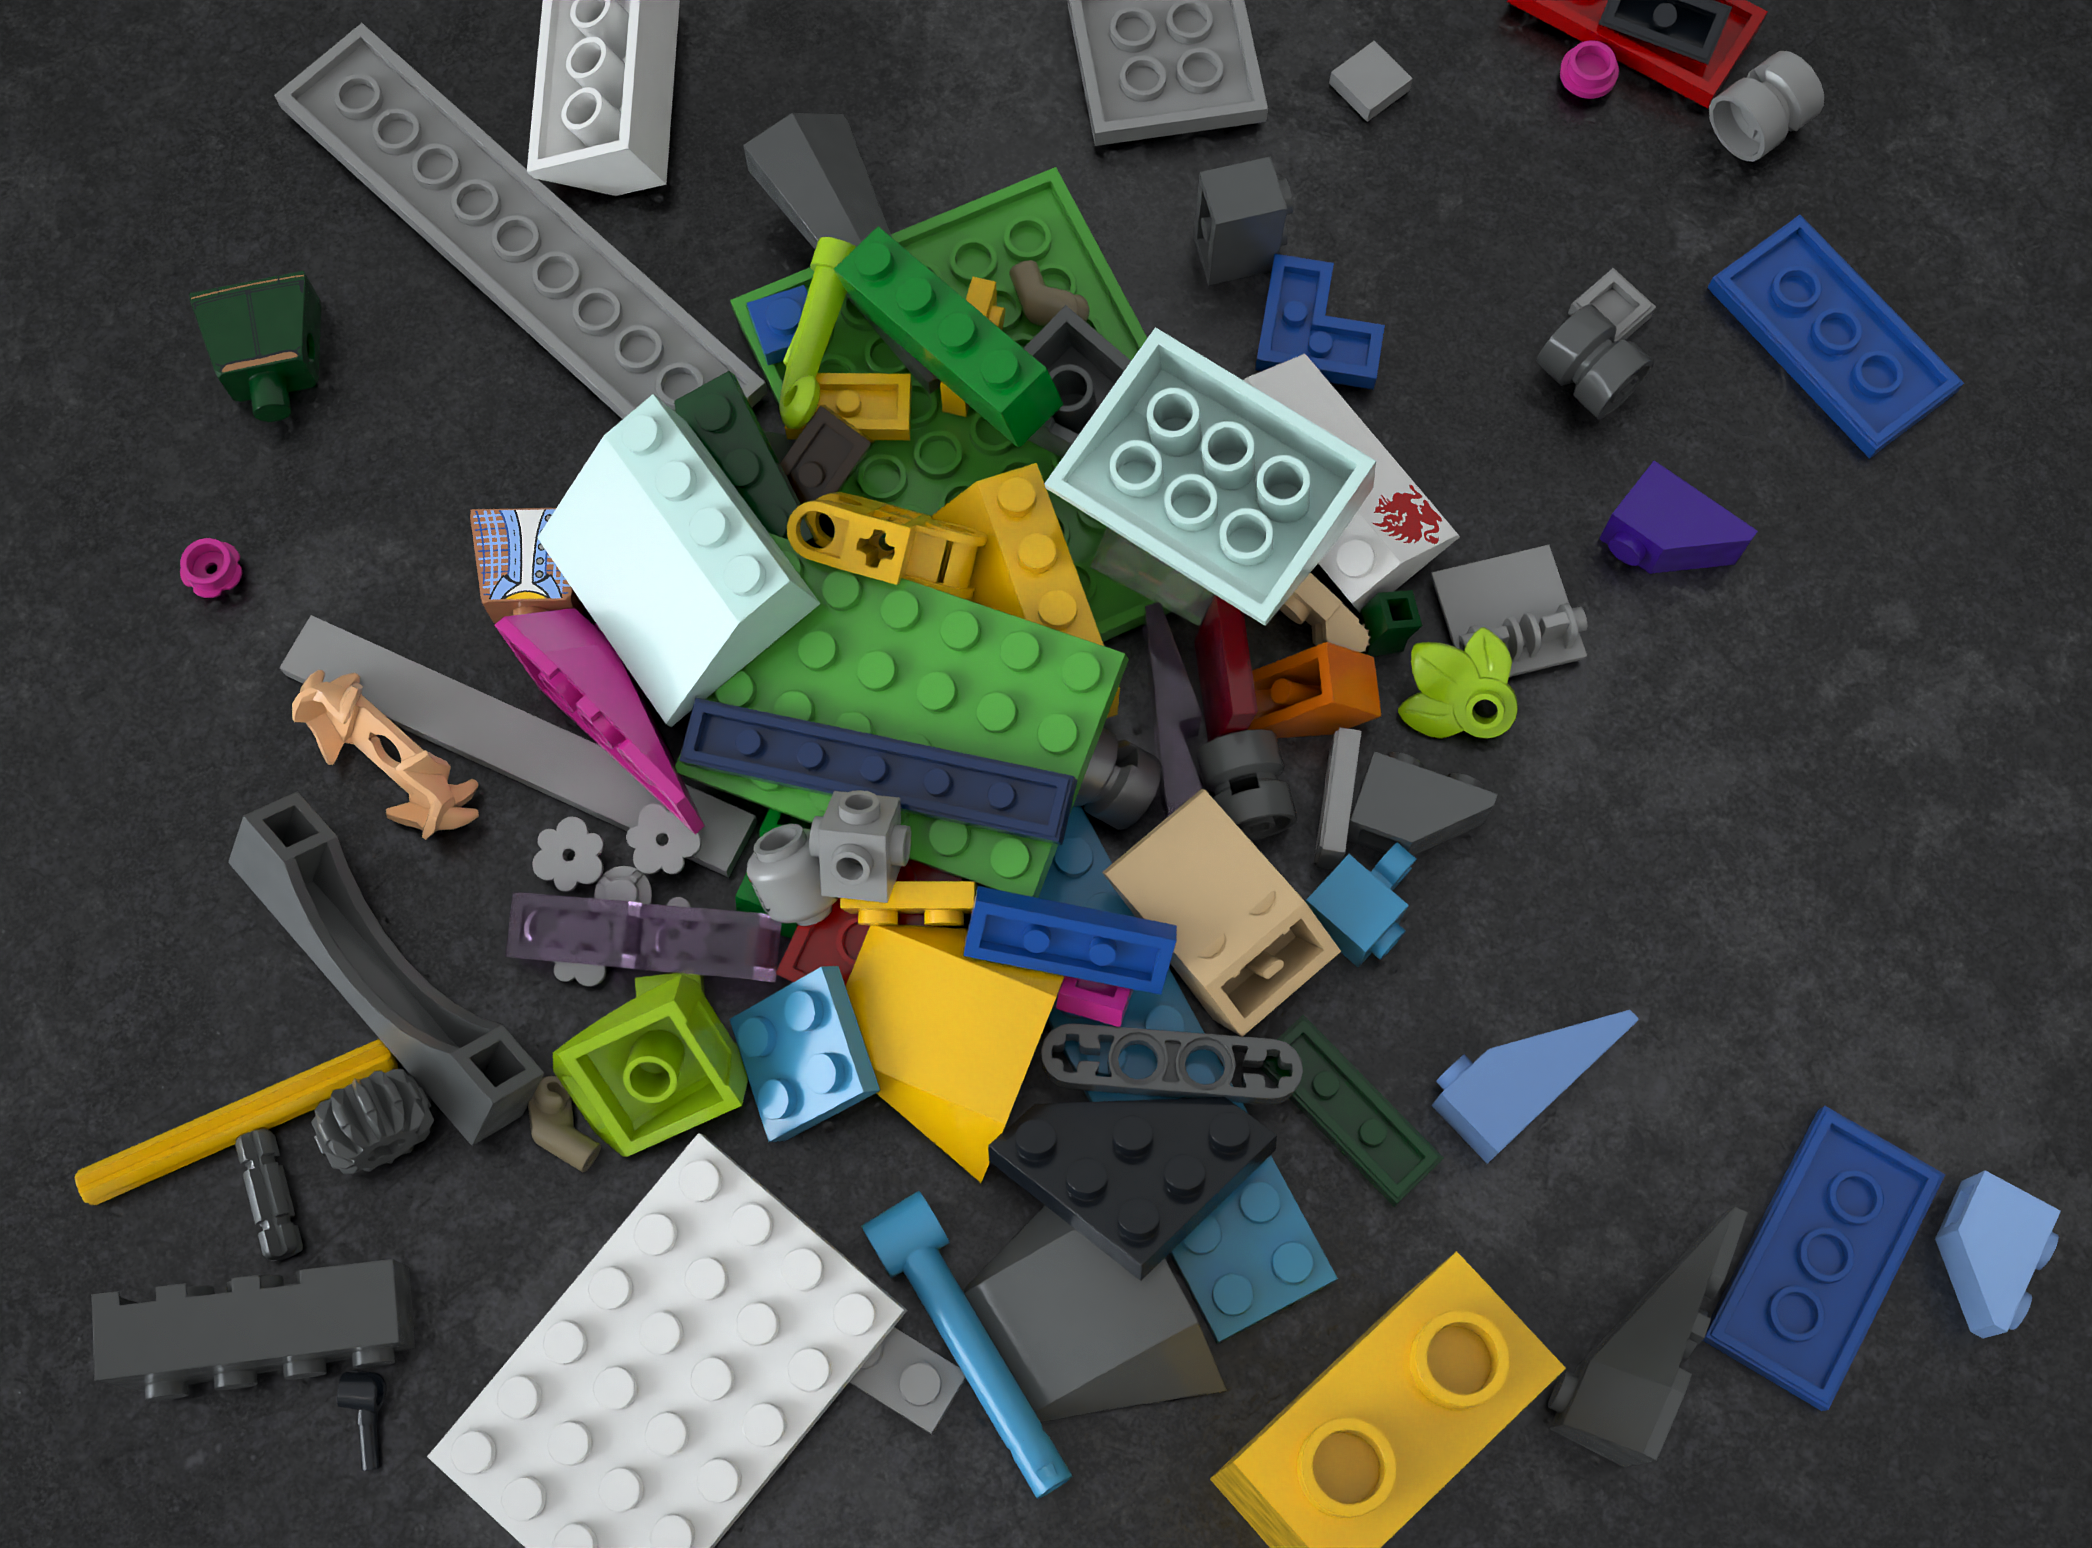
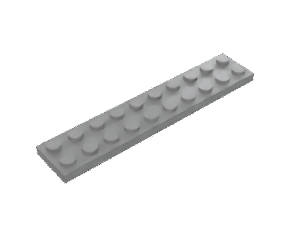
[274,23,768,419]

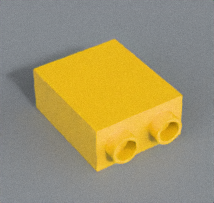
[1210,1251,1566,1548]

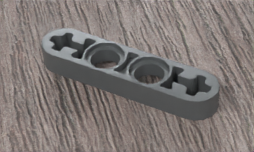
[1041,1023,1303,1105]

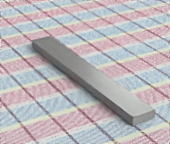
[280,615,758,878]

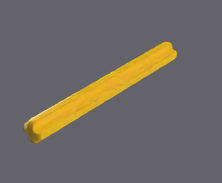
[75,1039,398,1205]

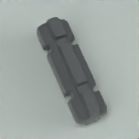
[235,1129,303,1261]

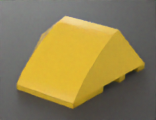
[846,925,1064,1183]

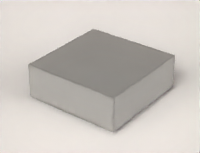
[1329,41,1413,122]
[1568,268,1656,342]

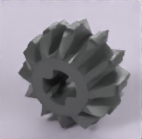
[311,1069,434,1174]

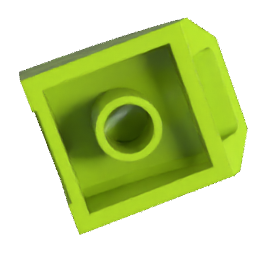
[553,974,748,1157]

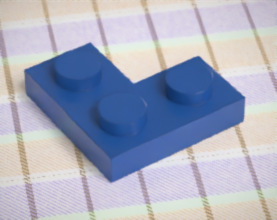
[1255,254,1385,390]

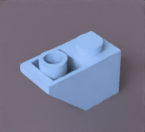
[1935,1170,2061,1338]

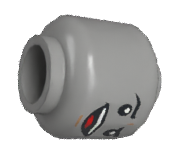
[747,824,838,926]

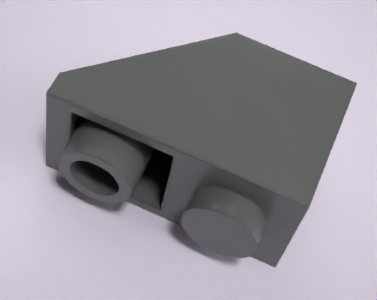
[1347,751,1498,856]

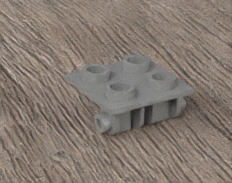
[1431,545,1588,677]

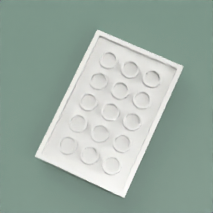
[427,1133,907,1548]

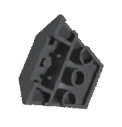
[962,1206,1227,1422]

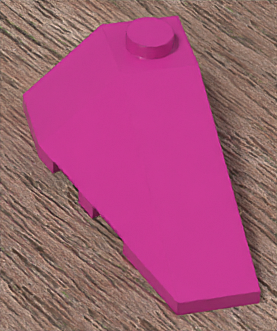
[495,608,705,835]

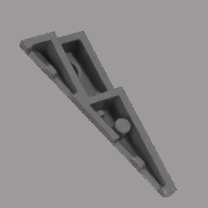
[743,113,941,394]

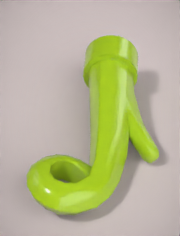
[779,237,856,429]

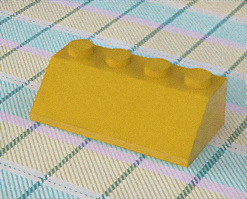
[932,463,1120,718]

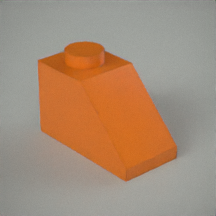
[1248,642,1382,738]

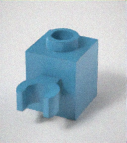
[1305,842,1417,967]

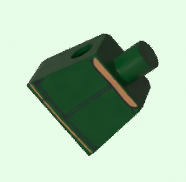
[189,271,321,422]

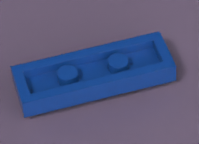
[963,886,1177,995]

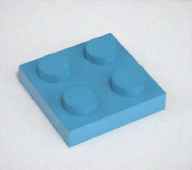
[729,966,880,1142]

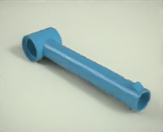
[861,1191,1073,1499]

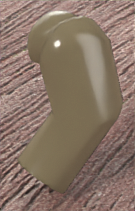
[1009,260,1089,327]
[528,1075,601,1173]

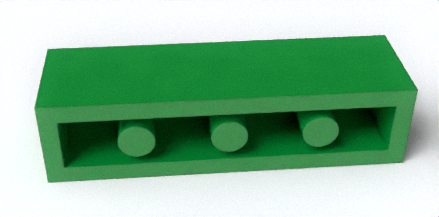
[834,226,1064,448]

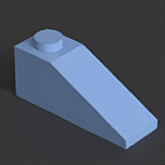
[1431,1010,1639,1164]

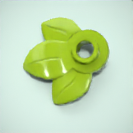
[1398,627,1518,739]

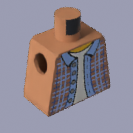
[470,508,585,623]

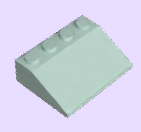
[1044,327,1376,626]
[537,394,820,727]

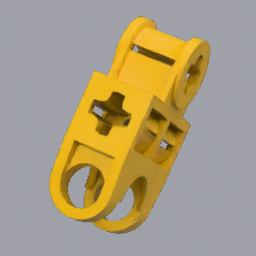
[787,492,988,599]

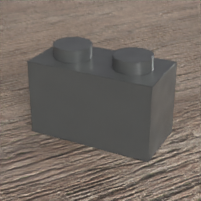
[1193,156,1293,286]

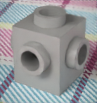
[809,790,911,903]

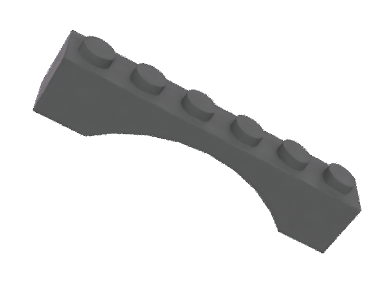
[228,791,544,1146]

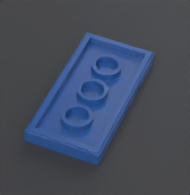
[1707,215,1964,459]
[1702,1106,1946,1411]

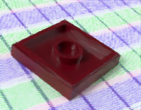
[1194,595,1258,742]

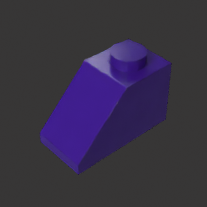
[1599,460,1758,574]

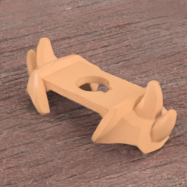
[292,669,479,840]

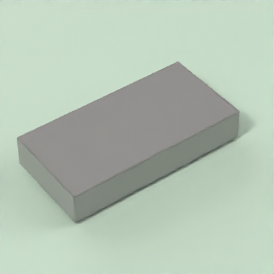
[1313,727,1362,870]

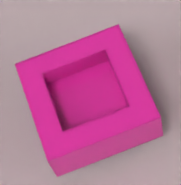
[1056,976,1133,1027]

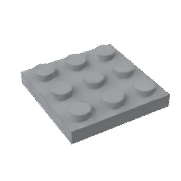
[1067,0,1268,146]

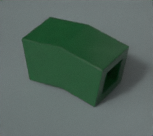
[1358,590,1423,657]

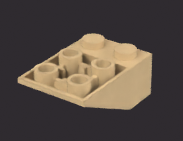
[1102,789,1341,1037]

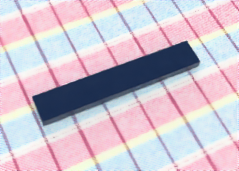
[679,698,1078,845]

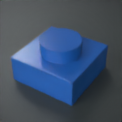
[747,285,808,365]

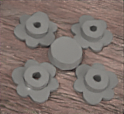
[532,803,713,987]

